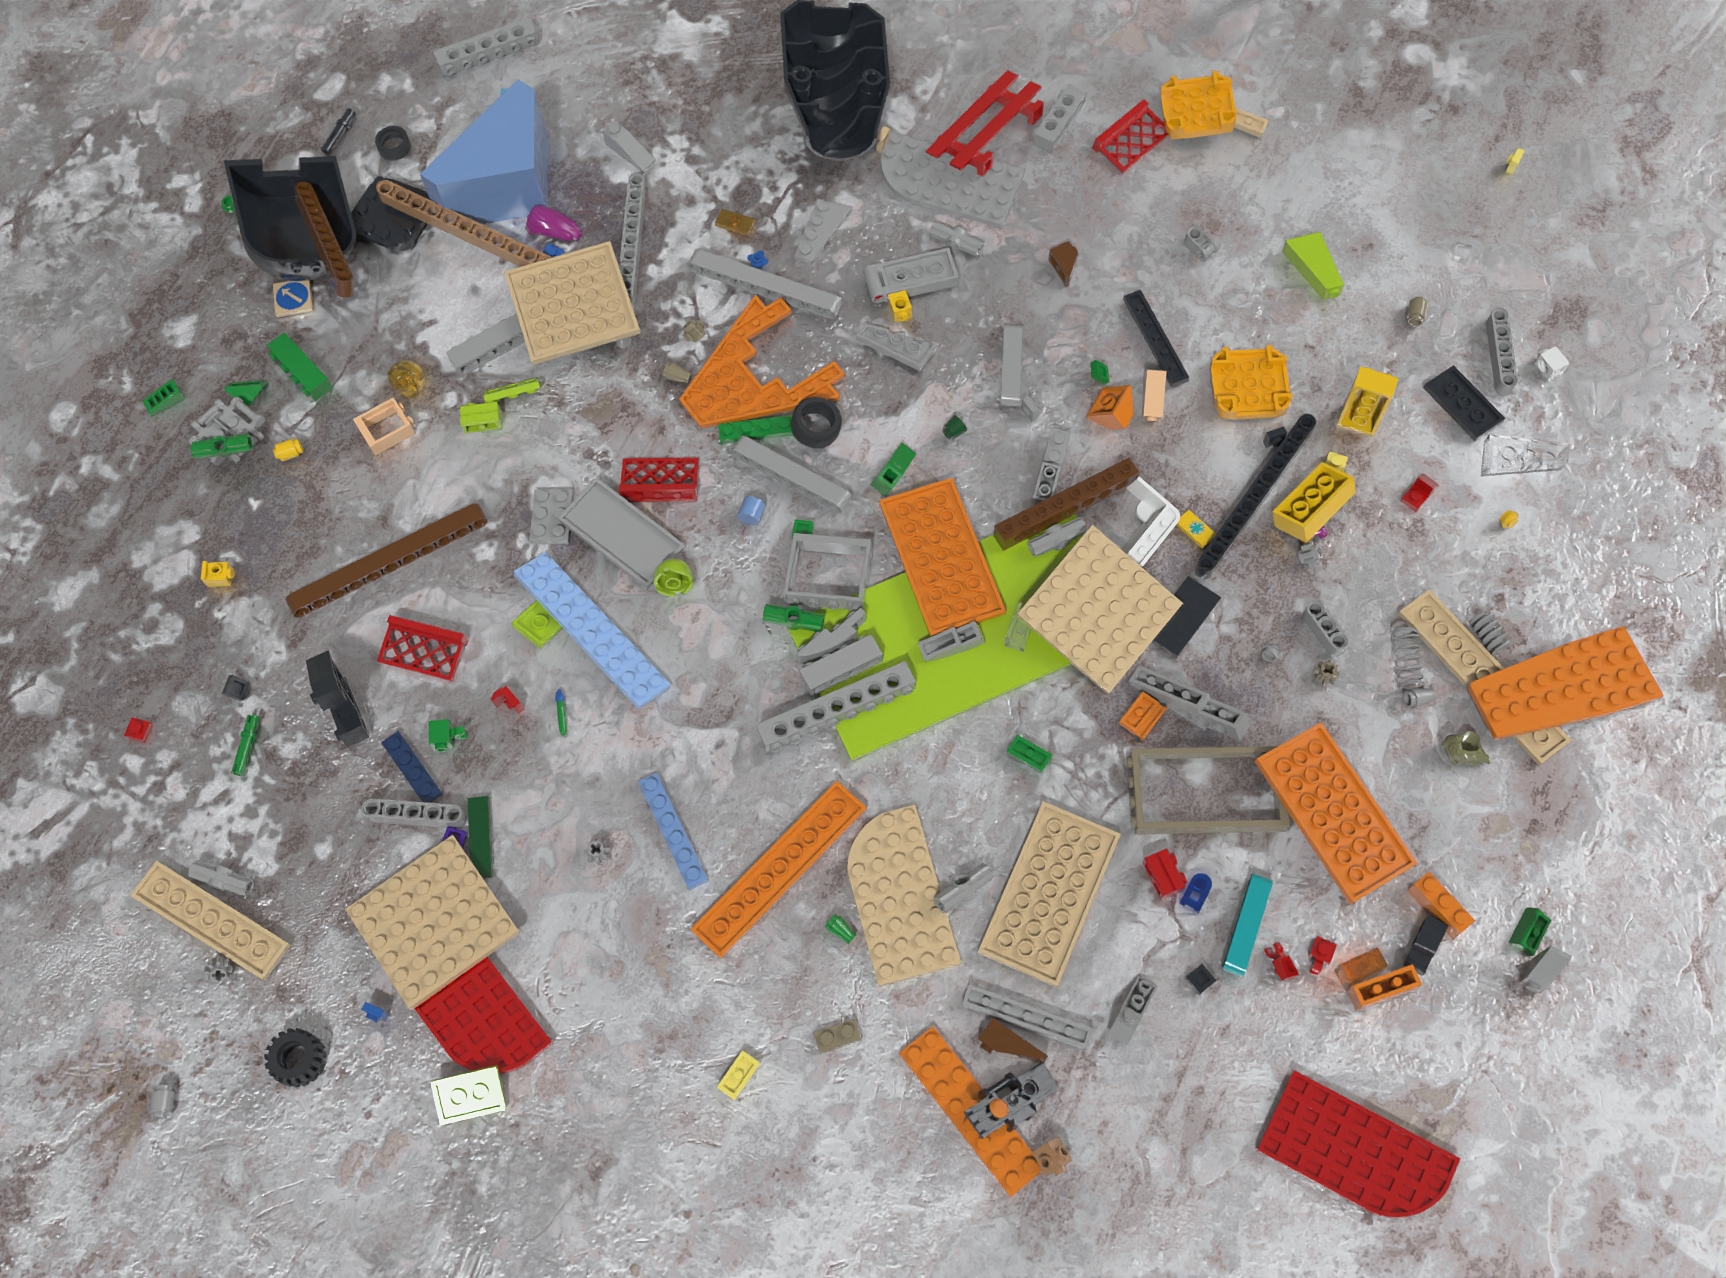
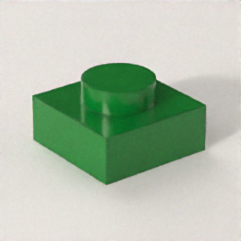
[1090,360,1110,385]
[792,519,814,540]

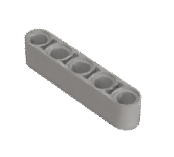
[1486,307,1518,396]
[1000,325,1023,407]
[362,799,467,829]

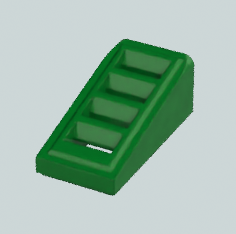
[142,379,185,416]

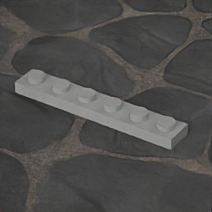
[962,984,1093,1050]

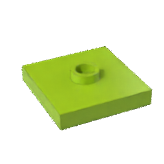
[511,600,563,649]

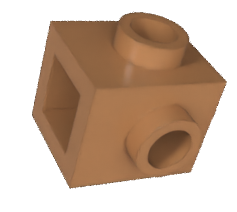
[1032,1137,1073,1176]

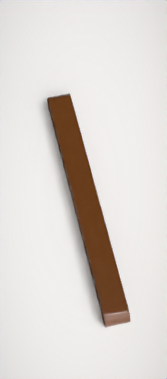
[295,182,354,298]
[285,503,488,618]

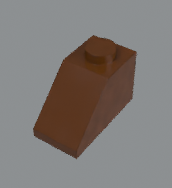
[1048,241,1078,287]

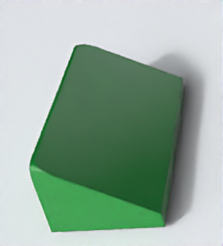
[1509,907,1551,956]

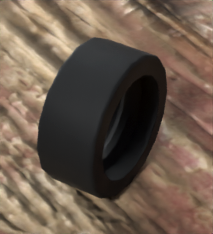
[375,126,411,161]

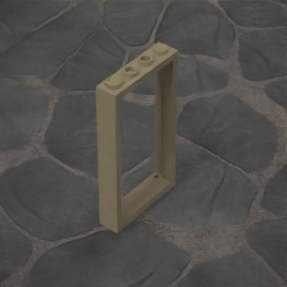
[1126,746,1290,834]

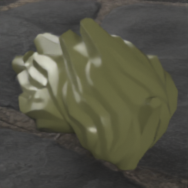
[1442,731,1490,767]

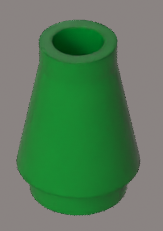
[824,914,856,944]

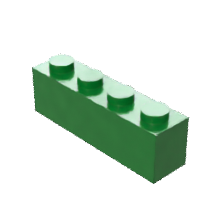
[266,332,333,401]

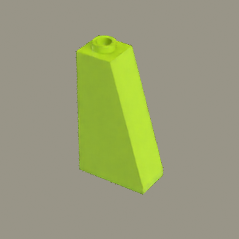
[1282,232,1344,300]

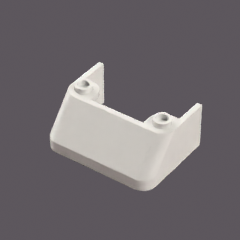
[1114,477,1180,567]

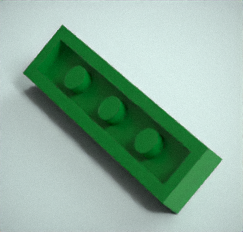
[718,415,793,444]

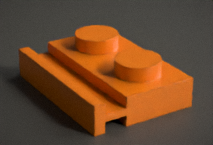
[1119,692,1167,741]

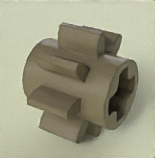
[682,319,705,343]
[1313,660,1340,686]

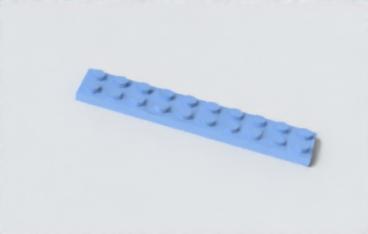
[514,552,670,709]

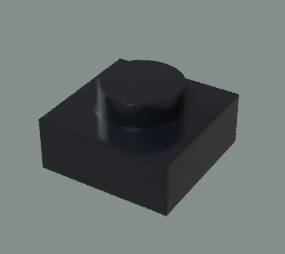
[1263,426,1287,448]
[222,675,250,701]
[1185,964,1217,995]

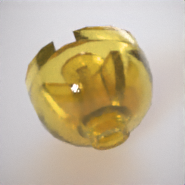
[387,360,426,398]

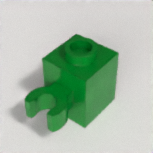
[429,719,467,752]

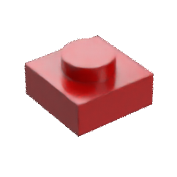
[124,717,153,743]

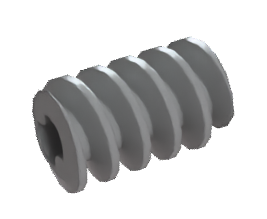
[1469,612,1513,656]

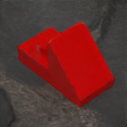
[1400,474,1439,512]

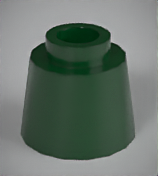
[942,415,967,440]

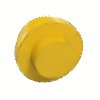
[1499,510,1519,529]

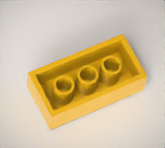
[1337,366,1399,436]
[1272,462,1356,543]

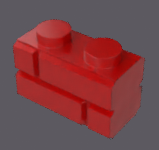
[1142,849,1187,900]

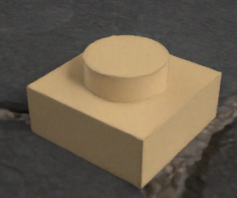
[876,126,890,152]

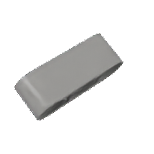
[1303,600,1348,657]

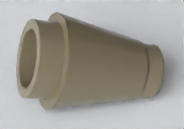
[662,362,692,384]

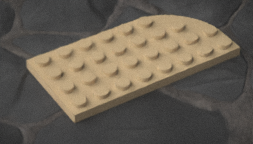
[848,805,961,988]

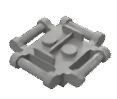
[189,397,265,465]

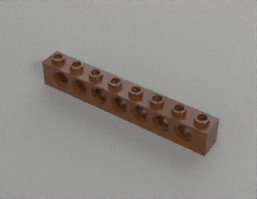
[993,458,1139,551]

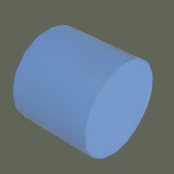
[737,496,765,526]

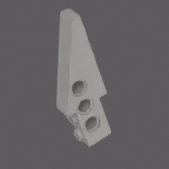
[1129,665,1250,741]

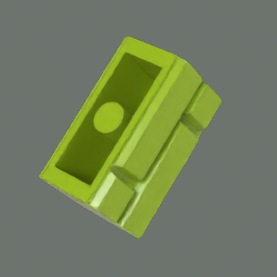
[460,400,502,434]

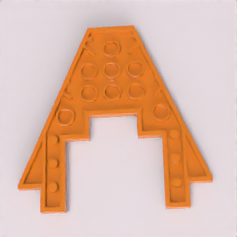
[679,295,845,429]

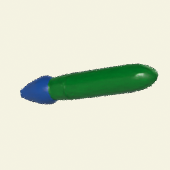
[555,689,567,736]

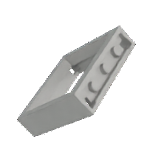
[783,533,873,611]

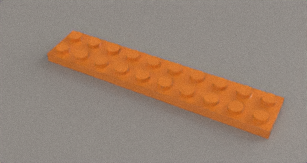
[690,781,867,960]

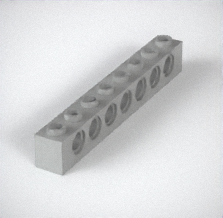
[756,661,916,753]

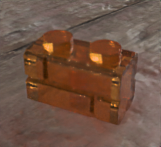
[1334,947,1388,989]

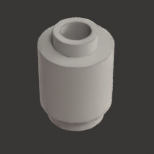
[149,1085,174,1119]

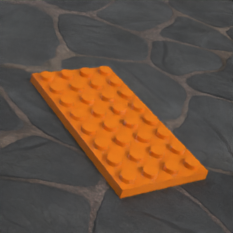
[879,478,1006,637]
[1254,722,1418,905]

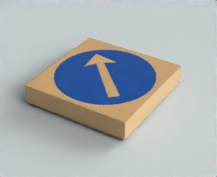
[273,280,313,318]

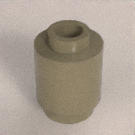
[1406,297,1429,326]

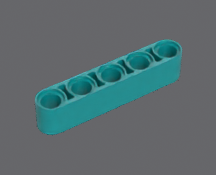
[1222,873,1273,977]

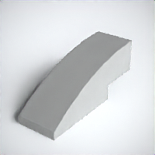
[918,621,986,662]

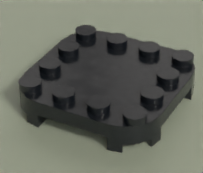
[351,176,435,255]

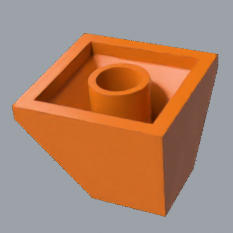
[1086,385,1134,430]

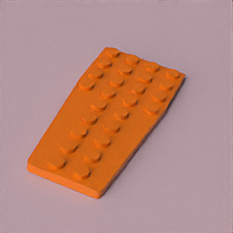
[1467,626,1664,740]

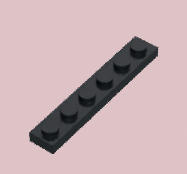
[1123,290,1190,388]

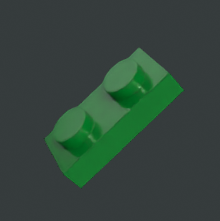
[1006,735,1053,774]

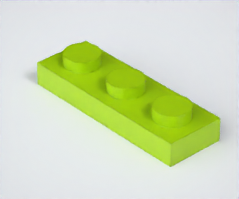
[483,377,540,402]

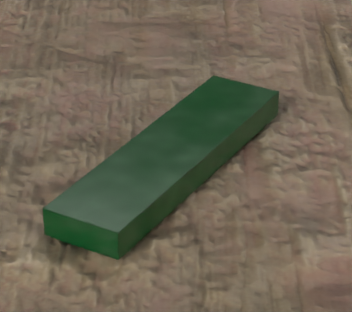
[467,796,493,878]

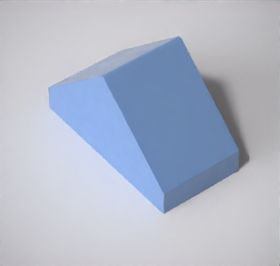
[420,79,548,224]

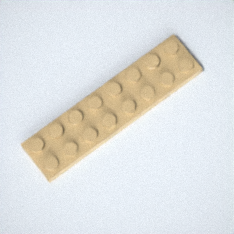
[130,860,291,981]

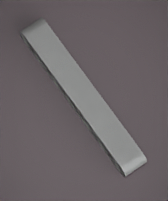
[730,436,852,513]

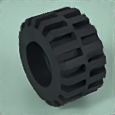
[264,1028,327,1088]

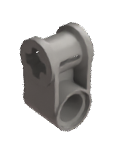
[1184,226,1219,262]

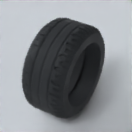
[791,397,842,449]

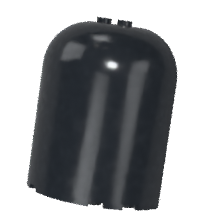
[224,156,356,281]

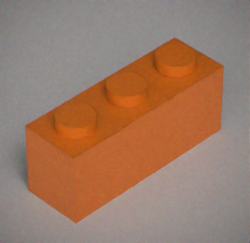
[1408,872,1476,940]
[1347,964,1422,1012]

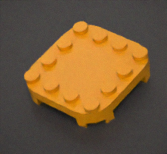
[1161,71,1237,139]
[1210,345,1292,420]

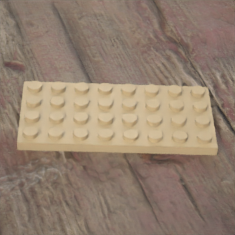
[978,801,1121,988]

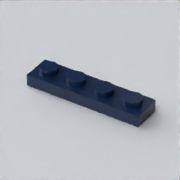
[381,731,443,803]

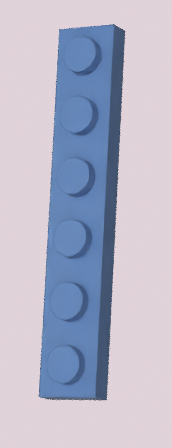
[638,773,708,891]

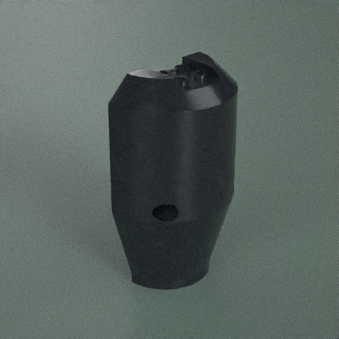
[780,0,890,161]

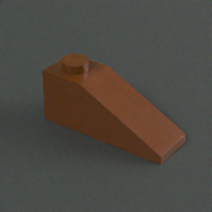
[977,1018,1048,1063]

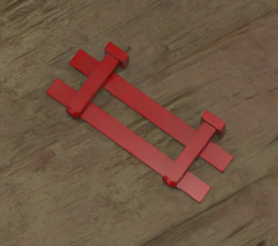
[926,70,1044,177]

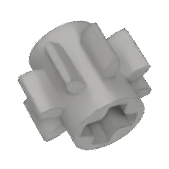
[1298,541,1323,567]
[584,838,611,865]
[204,956,233,984]

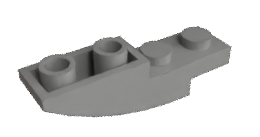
[1033,428,1071,501]
[796,608,866,664]

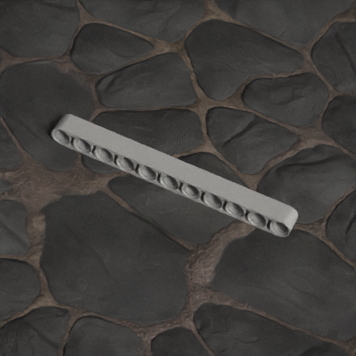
[615,172,646,348]

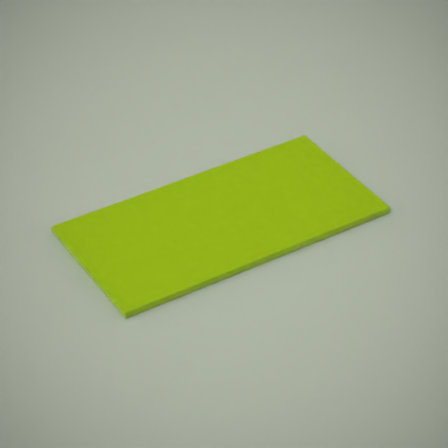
[787,514,1083,762]

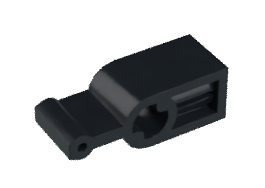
[1403,915,1449,976]

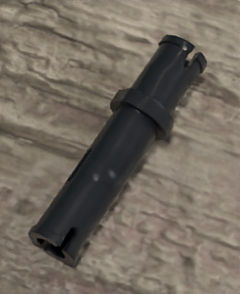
[320,108,357,156]

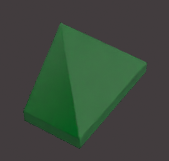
[224,380,267,407]

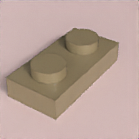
[813,1018,861,1055]

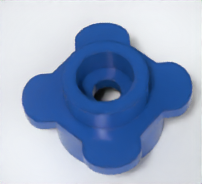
[747,250,768,269]

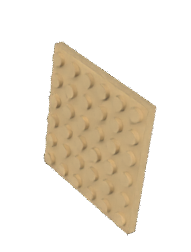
[504,241,641,365]
[1016,525,1183,694]
[345,835,520,1010]

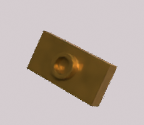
[715,209,755,236]

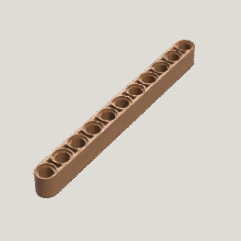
[376,180,552,267]

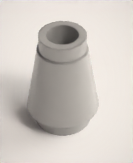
[1403,688,1436,708]

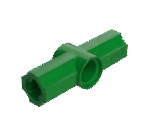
[190,434,253,459]
[762,604,825,632]

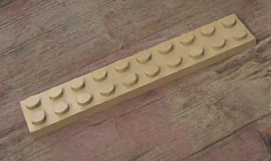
[1398,589,1572,766]

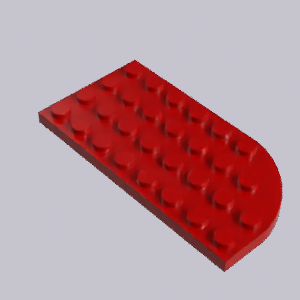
[414,957,553,1074]
[1256,1070,1461,1218]

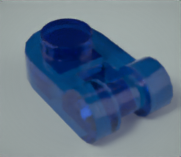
[1179,873,1212,914]

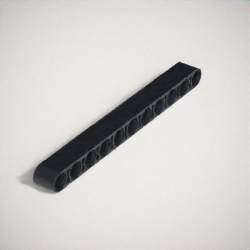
[1195,414,1316,579]

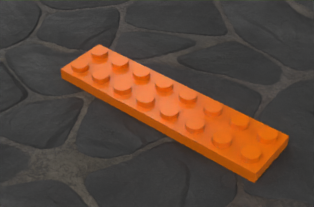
[899,1026,1042,1198]

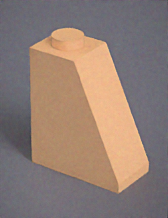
[1142,370,1166,422]

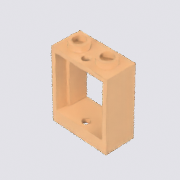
[353,398,415,456]

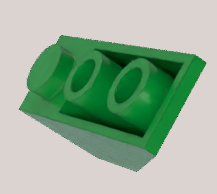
[870,442,916,496]

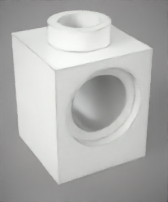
[1535,346,1570,381]

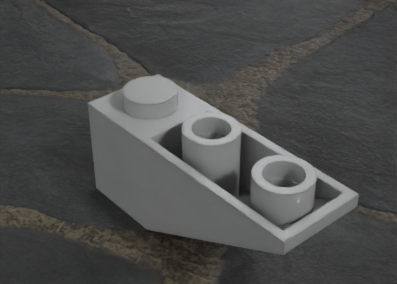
[1108,976,1157,1045]

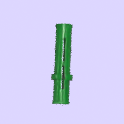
[231,715,261,776]

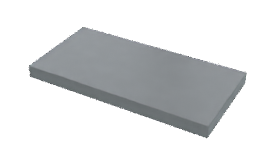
[558,477,685,590]

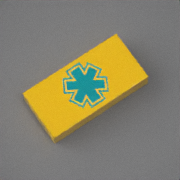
[1176,510,1216,550]

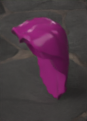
[525,205,582,241]

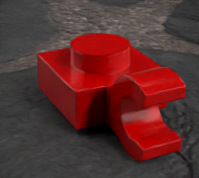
[1308,936,1337,976]
[1264,942,1299,981]

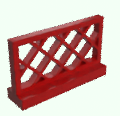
[1092,99,1169,174]
[618,457,699,502]
[377,615,469,682]

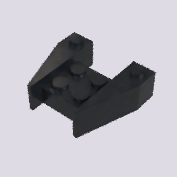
[306,650,369,747]

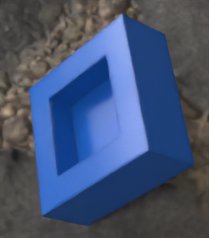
[542,243,565,258]
[361,1002,389,1023]

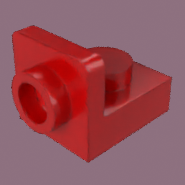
[490,686,525,714]

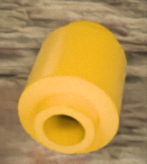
[273,438,304,462]

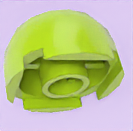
[653,559,693,597]

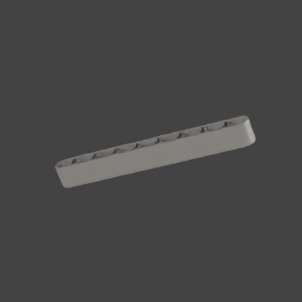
[687,249,843,319]

